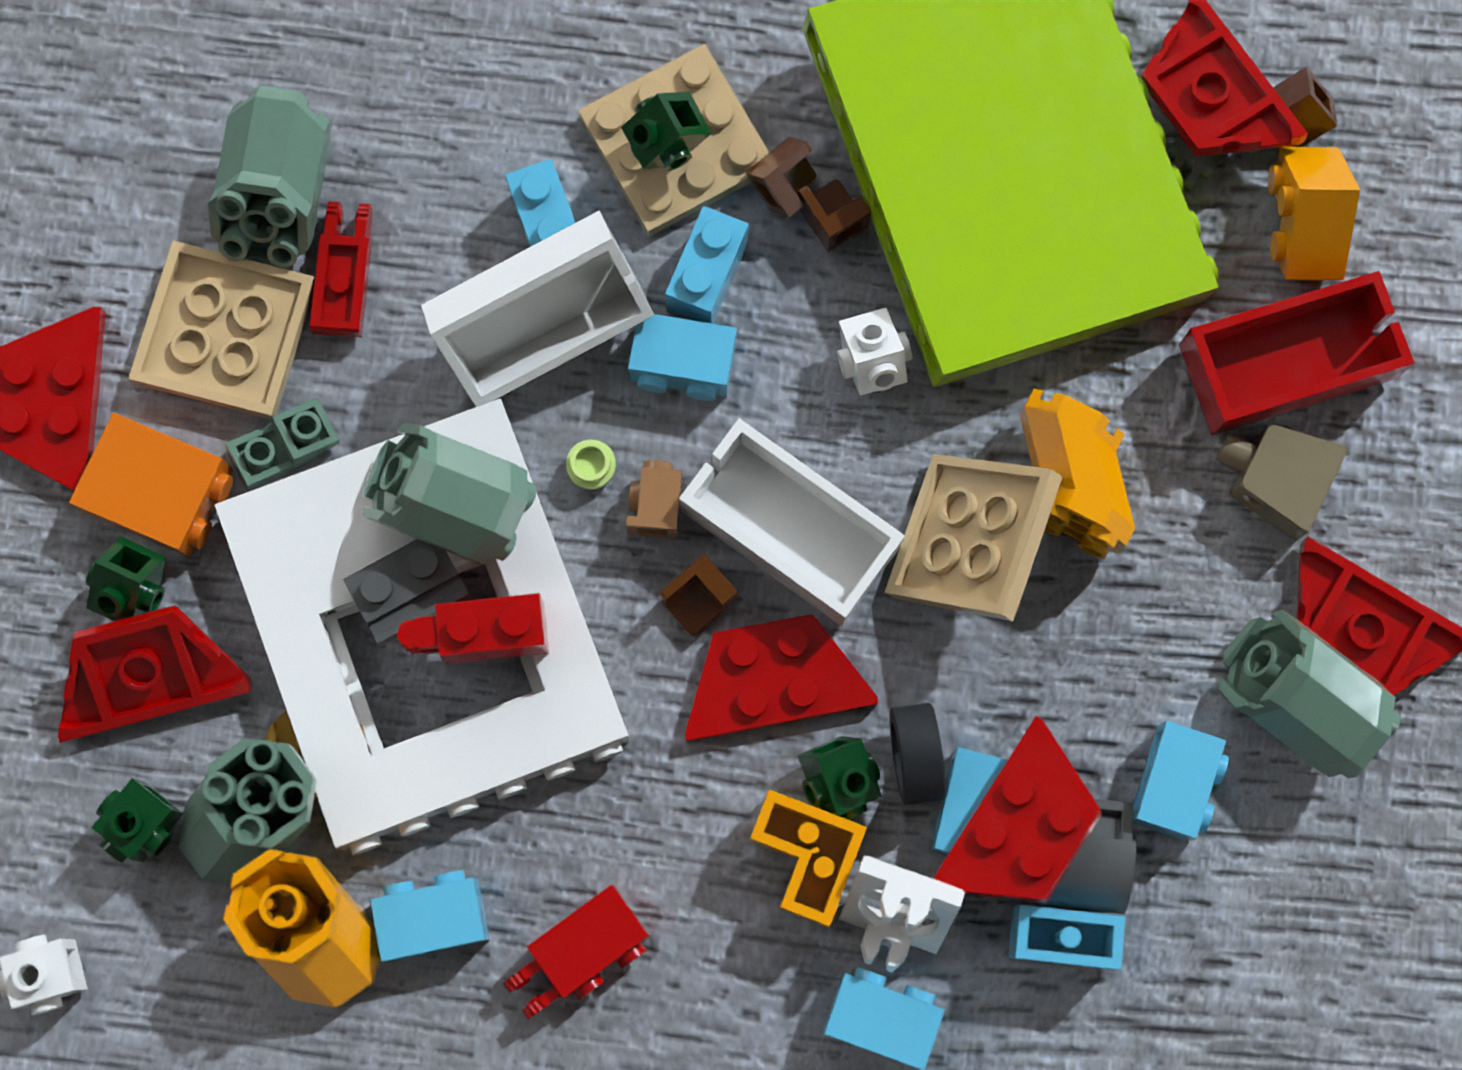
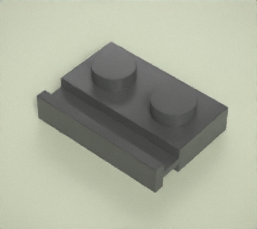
[343,539,471,647]

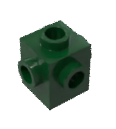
[621,92,712,171]
[85,537,166,621]
[797,736,882,819]
[91,778,184,863]

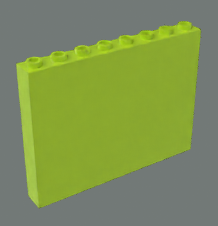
[802,0,1219,388]

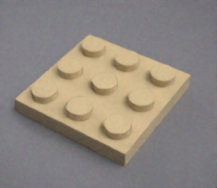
[578,44,769,237]
[128,240,315,419]
[884,454,1062,621]

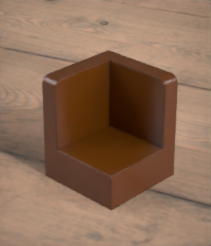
[1273,66,1338,147]
[745,137,816,218]
[797,179,871,252]
[658,554,738,637]

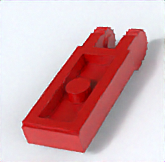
[310,201,373,338]

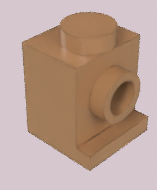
[626,460,683,539]

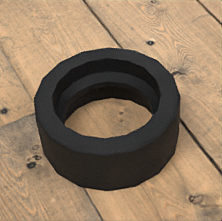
[889,703,946,805]

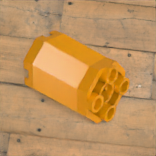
[1020,389,1135,559]
[223,849,381,1008]

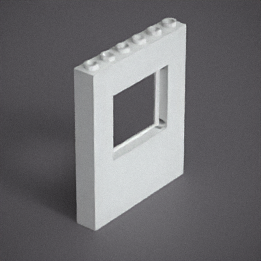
[214,398,630,856]

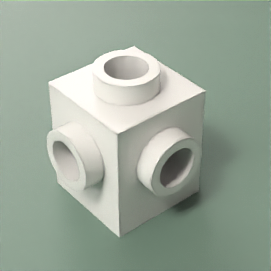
[837,308,912,396]
[0,935,88,1016]

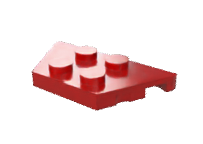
[1142,0,1308,157]
[0,307,106,491]
[1296,536,1462,696]
[57,605,253,743]
[685,614,879,743]
[933,716,1102,903]

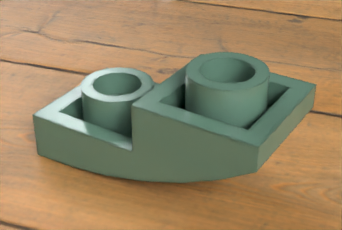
[225,397,340,492]

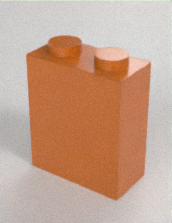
[69,412,233,558]

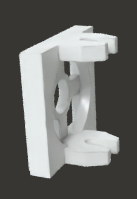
[839,856,965,973]

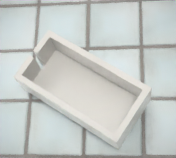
[421,211,654,407]
[679,418,905,627]

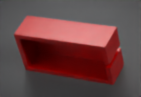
[1179,271,1415,436]

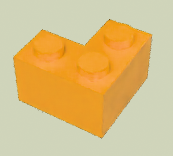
[1268,147,1360,280]
[749,789,867,928]

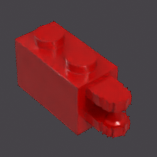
[396,593,549,664]
[503,884,650,1020]

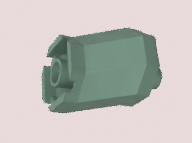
[208,85,331,268]
[363,422,536,566]
[1218,610,1400,778]
[178,738,317,883]

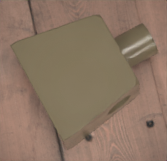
[1216,424,1349,541]

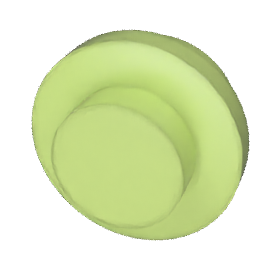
[566,440,616,490]

